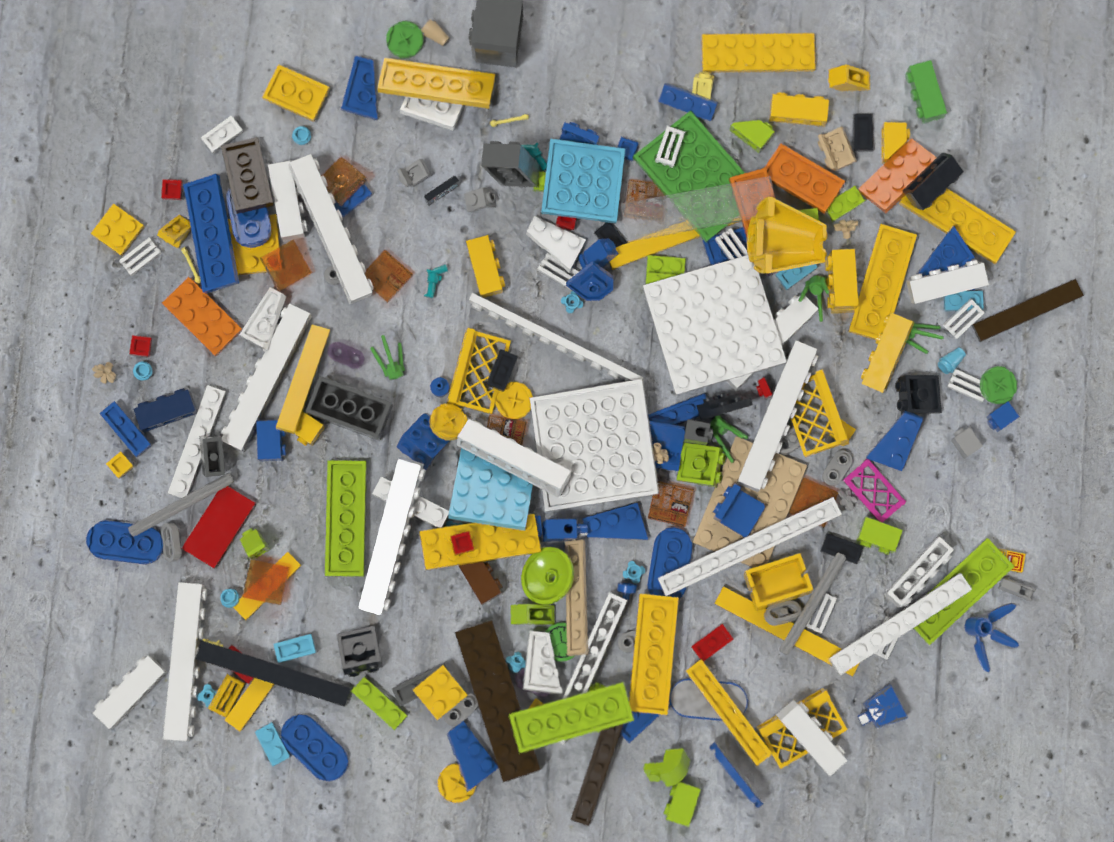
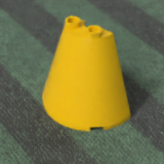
[747,197,827,274]

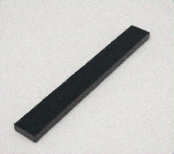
[195,640,351,707]

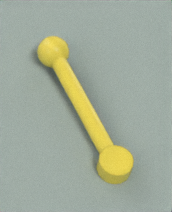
[490,114,529,127]
[181,247,201,283]

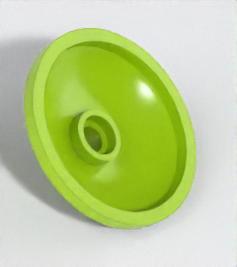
[521,547,574,605]

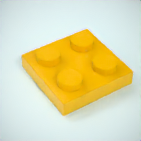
[91,203,145,256]
[413,665,468,720]

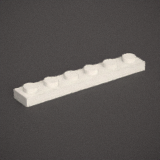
[168,385,226,498]

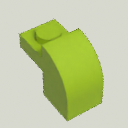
[643,748,691,787]

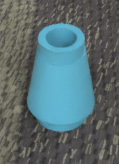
[938,347,966,374]

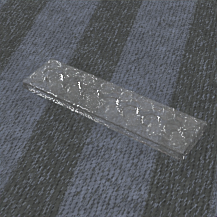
[620,176,775,242]

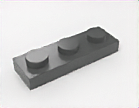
[392,663,448,707]

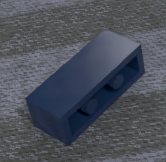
[133,388,198,433]

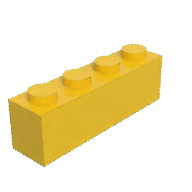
[861,313,915,393]

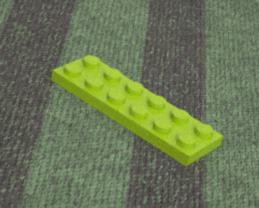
[325,460,367,577]
[913,538,1015,645]
[509,682,634,753]

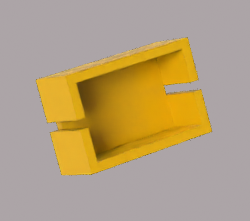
[824,249,858,314]
[743,553,813,611]

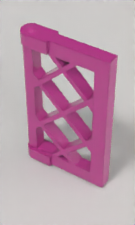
[843,459,906,523]

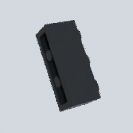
[902,152,964,210]

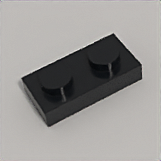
[485,349,518,392]

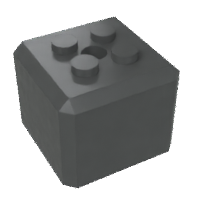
[469,0,524,68]

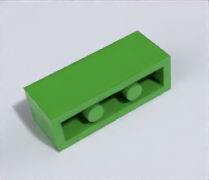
[905,60,947,124]

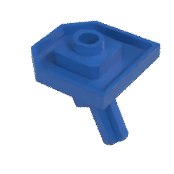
[566,254,613,301]

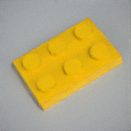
[262,64,330,122]

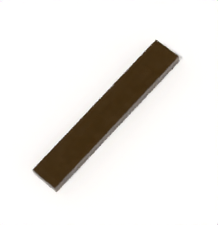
[972,279,1084,342]
[570,724,623,826]

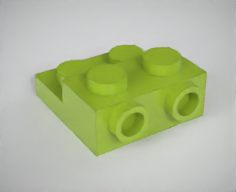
[645,255,686,285]
[676,442,726,488]

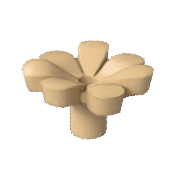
[833,220,858,239]
[92,362,116,384]
[653,443,669,464]

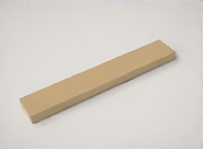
[565,539,588,656]

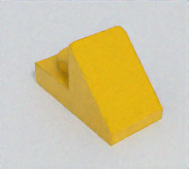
[157,215,191,248]

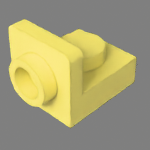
[692,72,714,100]

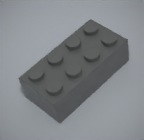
[481,141,540,187]
[306,376,393,441]

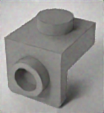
[397,159,431,187]
[464,187,496,213]

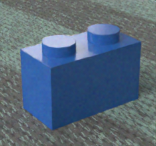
[257,420,286,462]

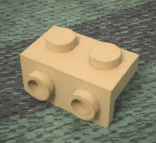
[818,127,857,171]

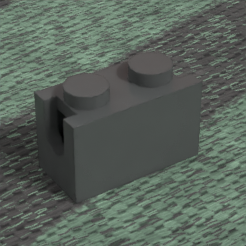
[683,420,713,446]
[199,434,225,477]

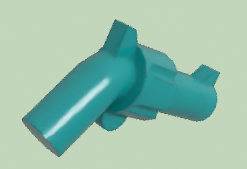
[522,142,547,171]
[424,264,448,298]

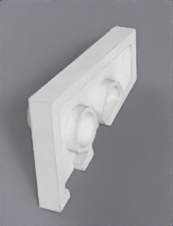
[400,97,464,131]
[526,216,586,273]
[239,287,286,350]
[523,631,562,694]

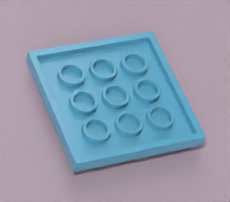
[541,139,625,223]
[448,448,533,531]

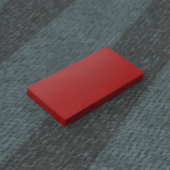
[182,486,256,569]

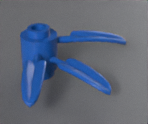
[964,604,1019,672]

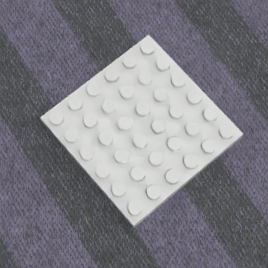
[643,255,787,395]
[530,379,659,512]

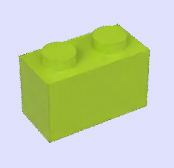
[856,517,903,555]
[663,782,701,827]

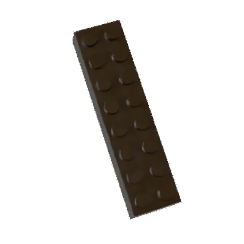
[455,620,541,783]

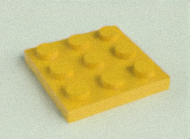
[228,214,282,275]

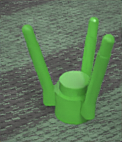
[798,275,829,322]
[906,323,944,354]
[370,335,405,380]
[710,415,748,463]

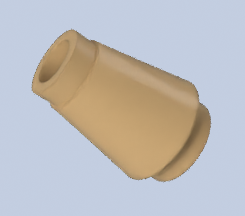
[421,19,450,46]

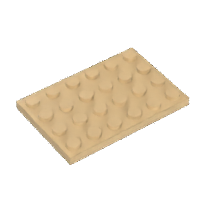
[692,436,807,568]

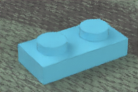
[775,264,818,291]
[944,291,984,311]
[273,634,316,663]
[255,722,290,767]

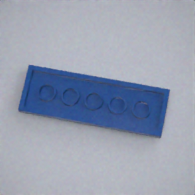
[183,174,239,293]

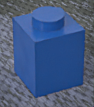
[584,238,618,267]
[986,402,1020,432]

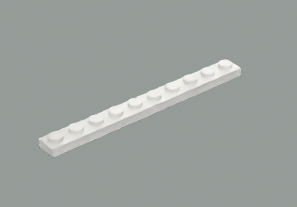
[469,293,643,382]
[658,497,842,596]

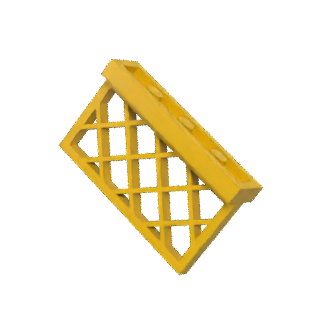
[446,328,511,414]
[791,369,849,457]
[756,688,848,769]

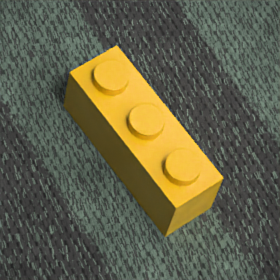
[769,92,829,127]
[466,235,505,298]

